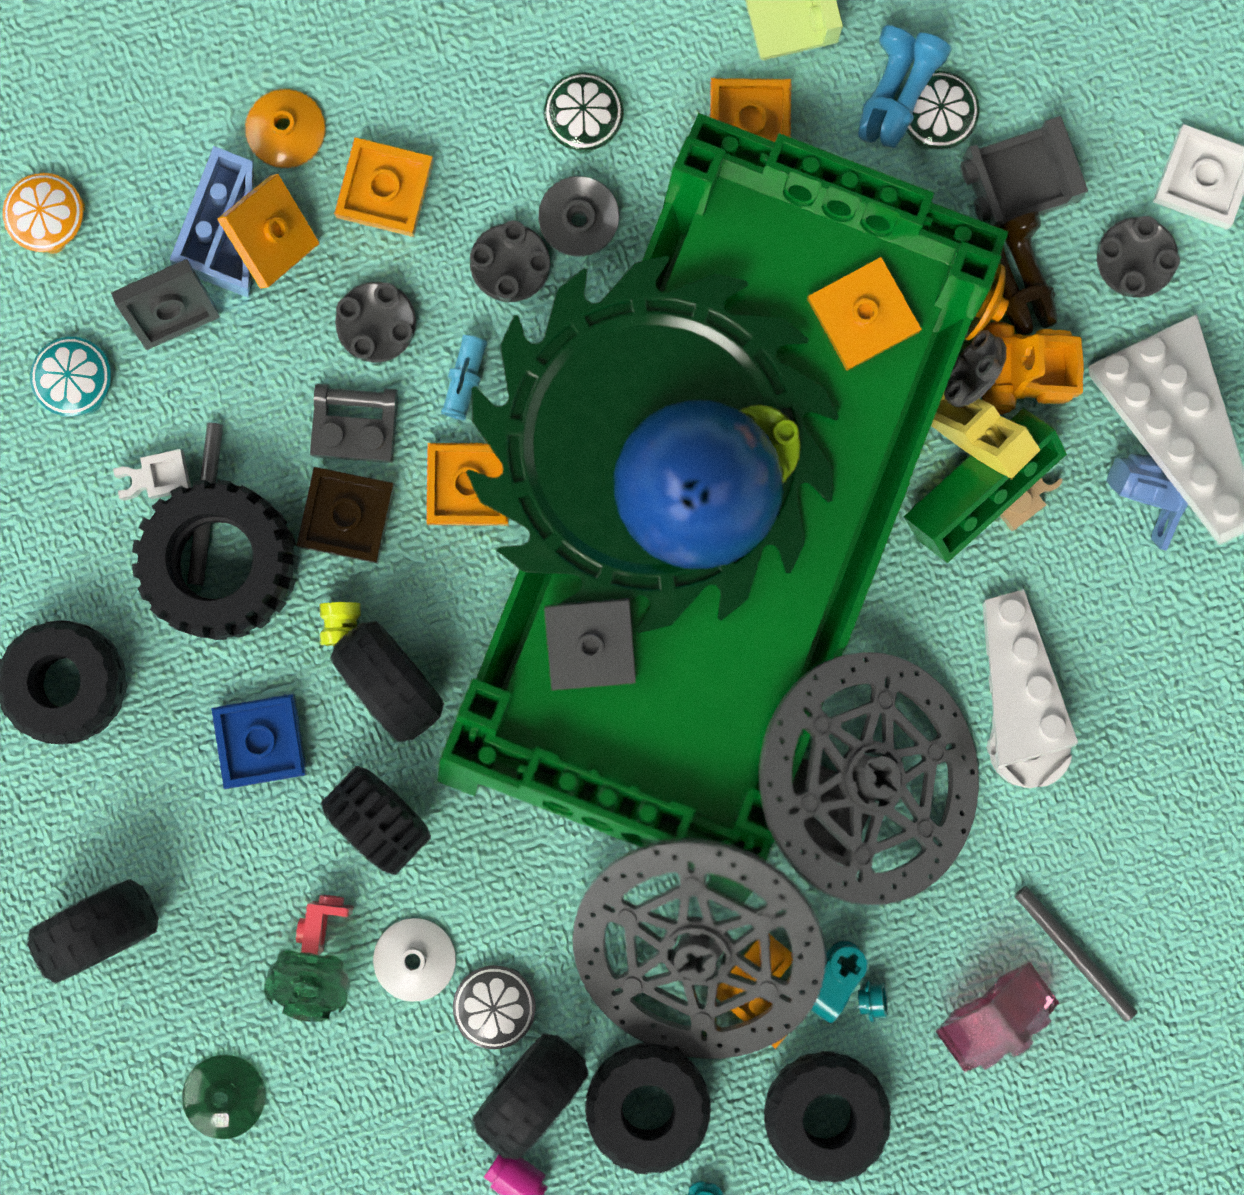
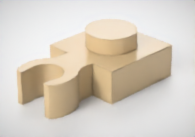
[1000,478,1063,531]

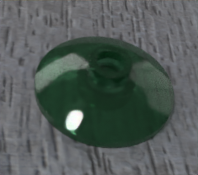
[182,1054,266,1139]

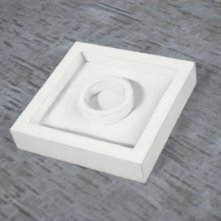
[1153,124,1244,230]

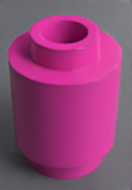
[483,1155,548,1195]

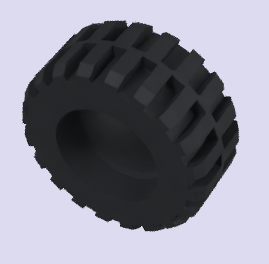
[132,479,298,640]

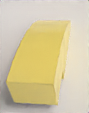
[931,393,1040,479]

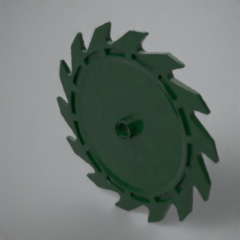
[466,255,839,633]

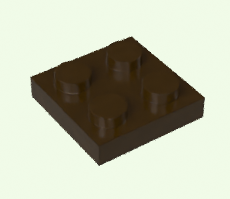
[296,467,395,564]

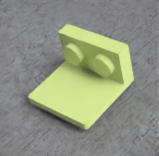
[745,0,843,60]

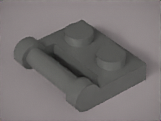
[310,383,398,463]

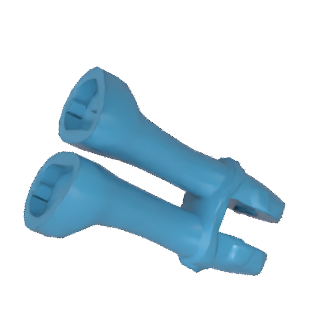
[858,25,952,148]

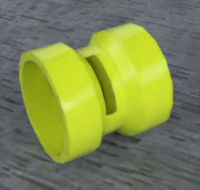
[319,602,361,646]

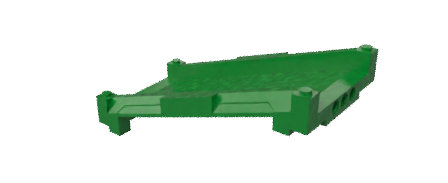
[437,113,1008,903]

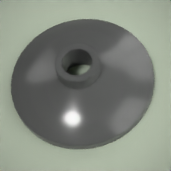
[538,176,619,257]

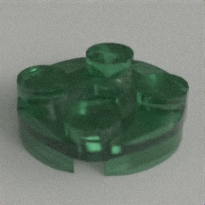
[264,950,350,1022]

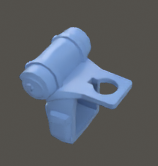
[1106,454,1188,551]

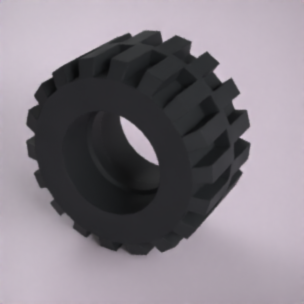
[320,766,431,875]

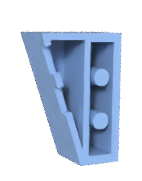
[170,146,254,298]

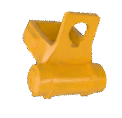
[982,321,1084,415]

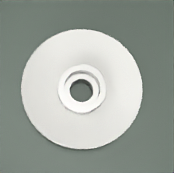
[373,918,456,1002]

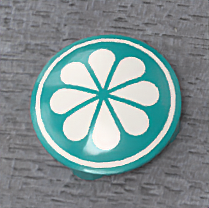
[30,337,111,417]

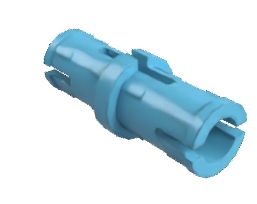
[441,335,487,420]

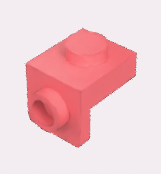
[296,895,354,956]

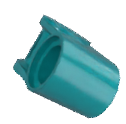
[811,940,867,1024]

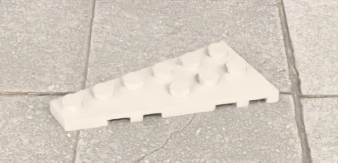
[1089,314,1244,545]

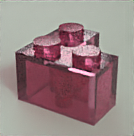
[935,962,1059,1072]

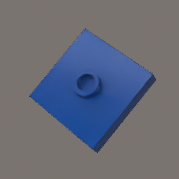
[211,694,307,789]

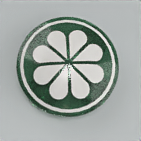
[906,71,980,150]
[544,72,624,154]

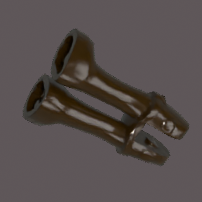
[993,211,1057,335]

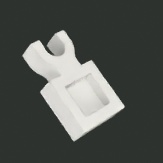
[113,449,191,501]

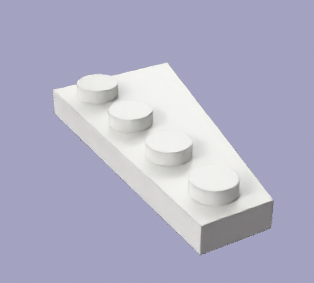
[983,589,1078,769]

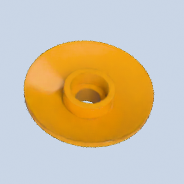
[245,89,325,168]
[965,264,1009,341]

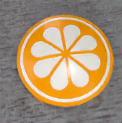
[3,173,85,254]

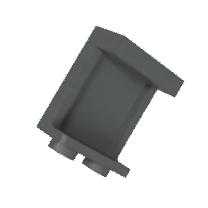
[960,116,1088,226]

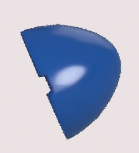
[614,401,783,569]

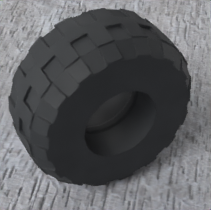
[0,621,127,745]
[330,621,444,742]
[27,879,159,984]
[472,1034,589,1159]
[585,1043,711,1175]
[764,1051,891,1183]

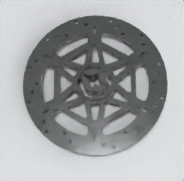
[759,652,979,905]
[573,839,826,1059]

